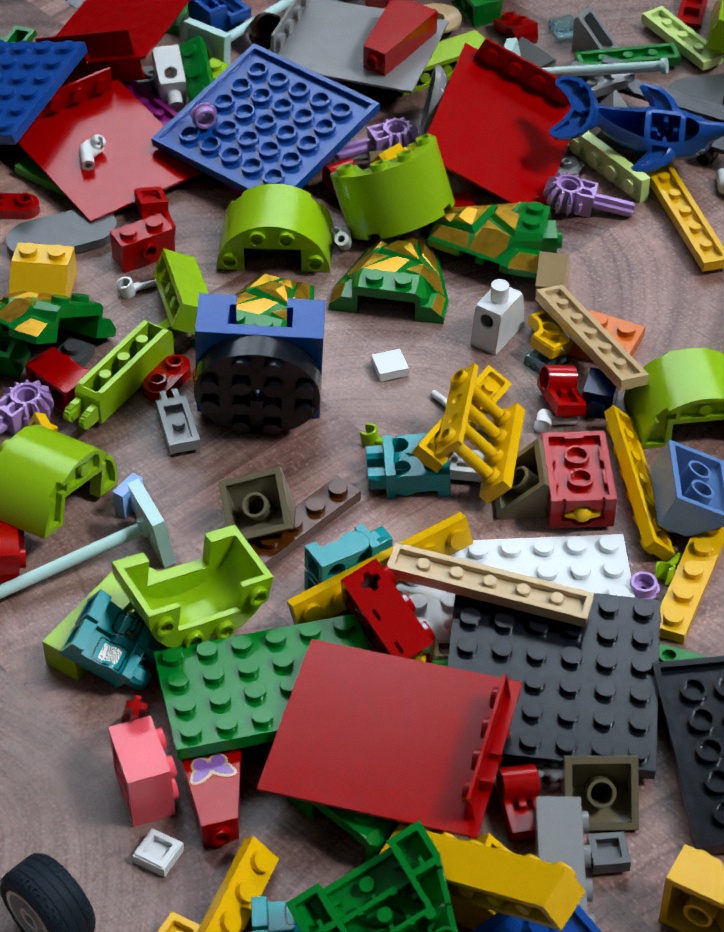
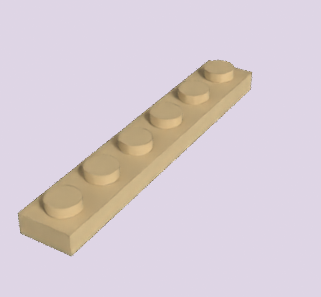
[535,285,649,391]
[387,542,595,627]

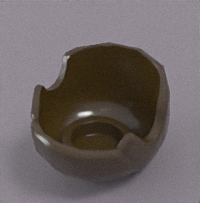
[248,12,280,50]

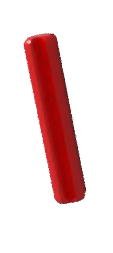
[121,695,147,723]

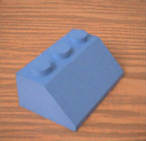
[650,439,724,537]

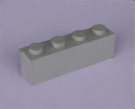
[534,796,595,923]

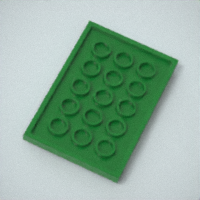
[153,614,370,760]

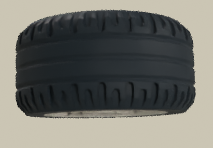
[0,853,96,932]

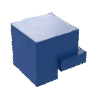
[188,0,251,32]

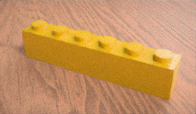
[379,824,586,931]

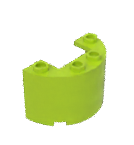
[330,134,455,240]
[216,184,334,273]
[624,347,724,449]
[0,424,118,539]
[112,524,274,648]

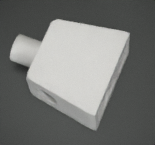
[152,44,186,112]
[470,279,525,356]

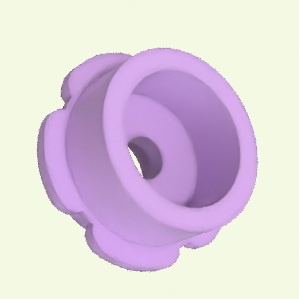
[190,103,217,129]
[630,571,660,600]

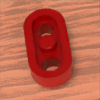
[0,192,40,220]
[143,354,191,402]

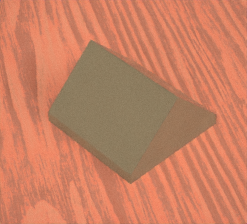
[495,438,549,520]
[218,466,296,541]
[561,755,639,830]

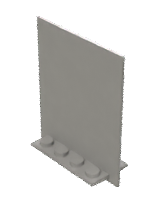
[269,0,449,93]

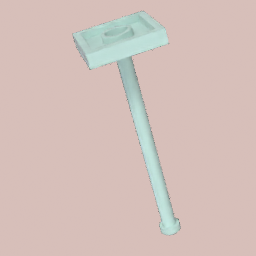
[183,0,293,65]
[504,38,669,77]
[0,478,176,599]

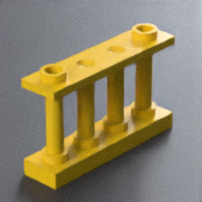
[435,363,525,503]

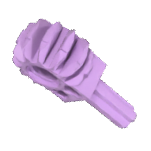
[335,117,419,161]
[543,171,635,218]
[0,379,54,435]

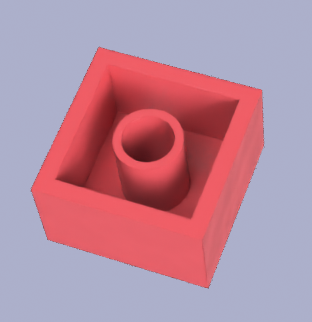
[108,715,180,827]

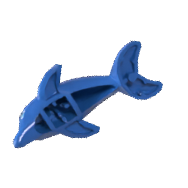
[549,76,724,173]

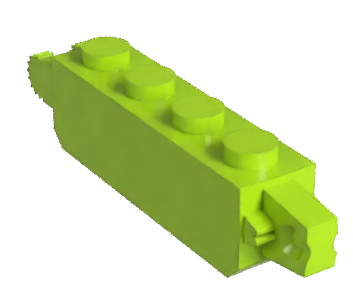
[63,317,180,430]

